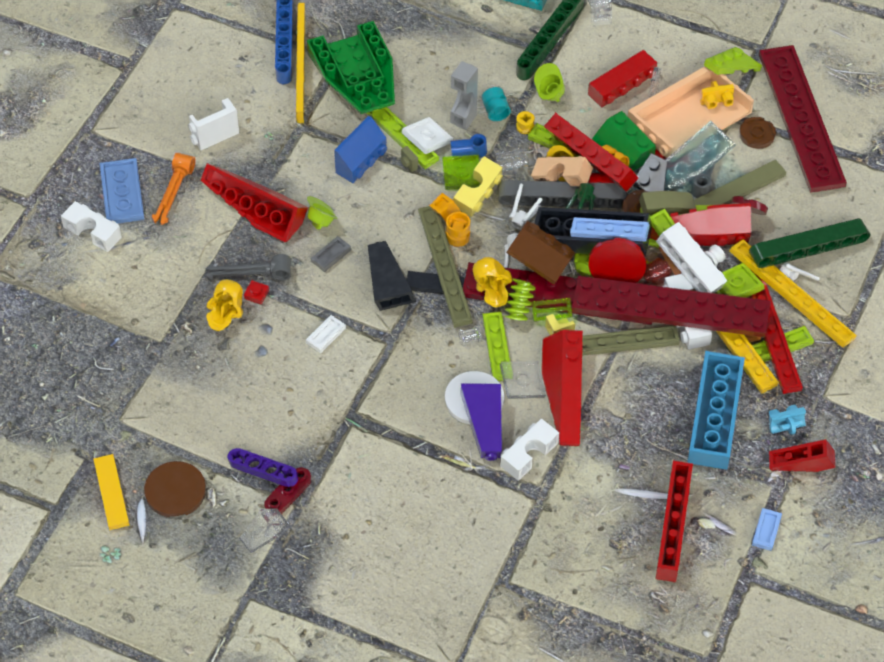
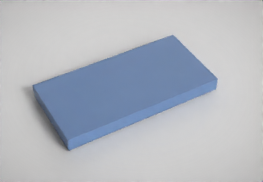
[100,158,145,224]

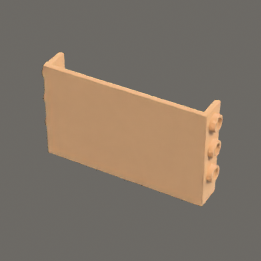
[628,66,754,161]

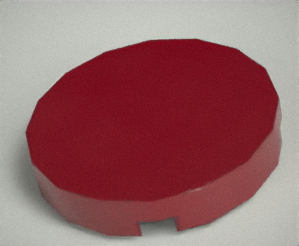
[731,196,768,215]

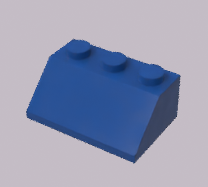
[334,116,387,183]

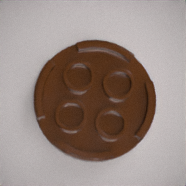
[144,461,206,518]

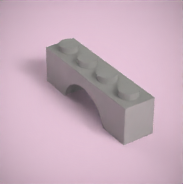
[450,61,478,130]

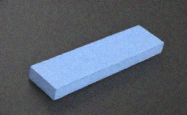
[570,217,649,242]

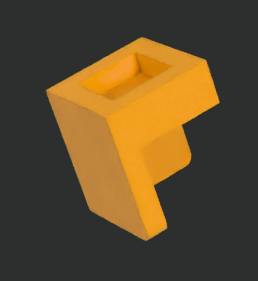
[429,193,461,222]

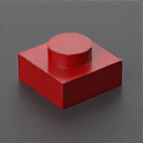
[244,280,269,305]

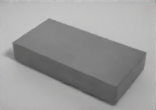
[311,236,351,272]

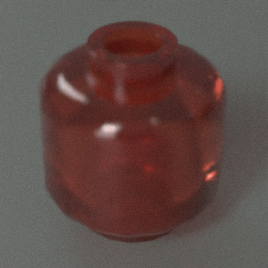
[643,258,672,286]

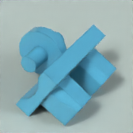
[769,405,806,435]

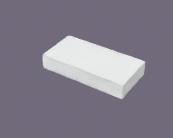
[306,315,346,354]

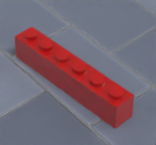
[544,112,638,192]
[655,460,693,582]

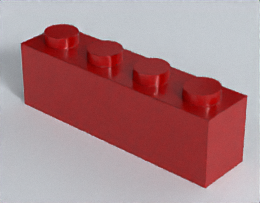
[588,49,658,108]

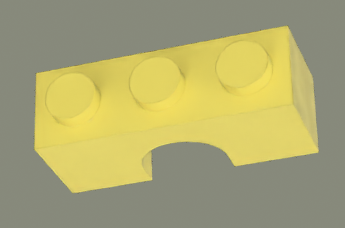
[453,156,503,217]

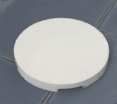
[445,371,504,425]

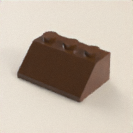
[506,221,575,284]

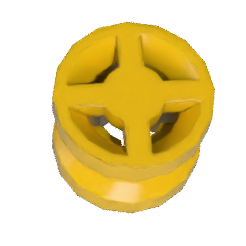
[516,111,535,134]

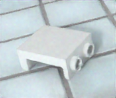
[188,98,239,151]

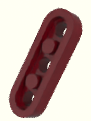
[264,467,311,517]

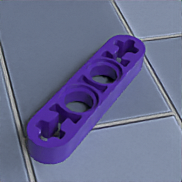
[227,448,298,487]

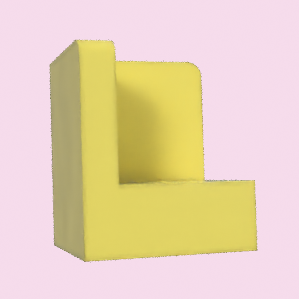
[545,314,575,335]

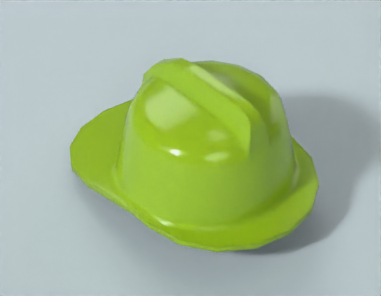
[534,63,565,102]
[307,196,338,230]

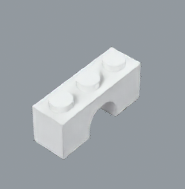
[61,201,122,252]
[500,419,559,481]

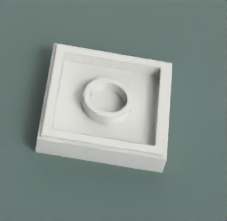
[402,117,453,154]

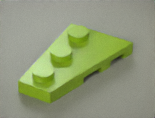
[704,47,763,75]

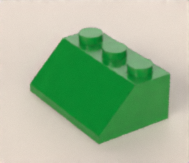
[592,111,656,171]

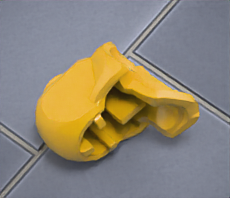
[473,257,512,308]
[206,279,243,331]

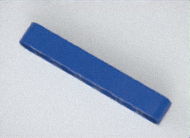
[275,0,293,85]

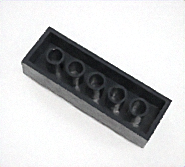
[534,207,652,257]

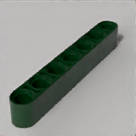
[516,0,584,80]
[749,218,871,268]

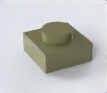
[400,146,418,172]

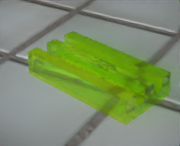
[532,298,572,322]

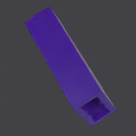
[460,383,502,461]

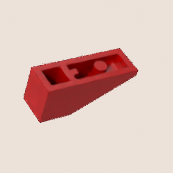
[769,439,836,472]

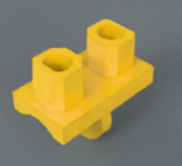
[700,81,734,109]

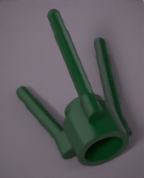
[565,183,595,210]

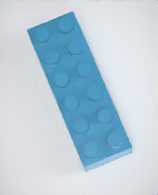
[687,351,745,470]

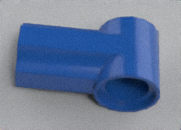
[450,134,487,158]

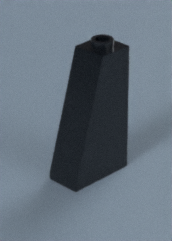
[367,241,416,311]

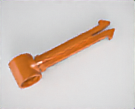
[152,153,196,225]

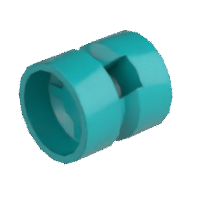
[481,87,511,122]

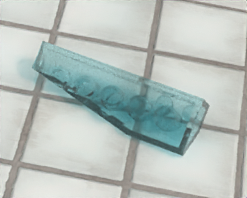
[627,120,736,194]

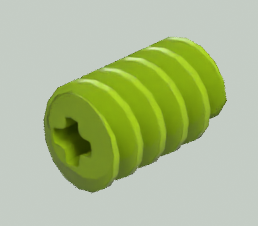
[504,278,536,321]

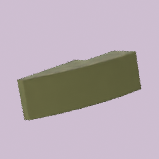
[639,191,696,216]

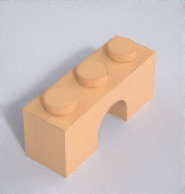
[531,156,593,186]

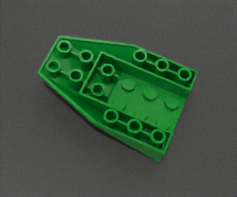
[307,21,395,114]

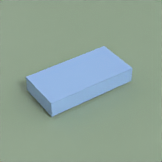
[752,508,782,551]

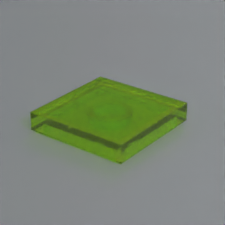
[442,155,481,190]

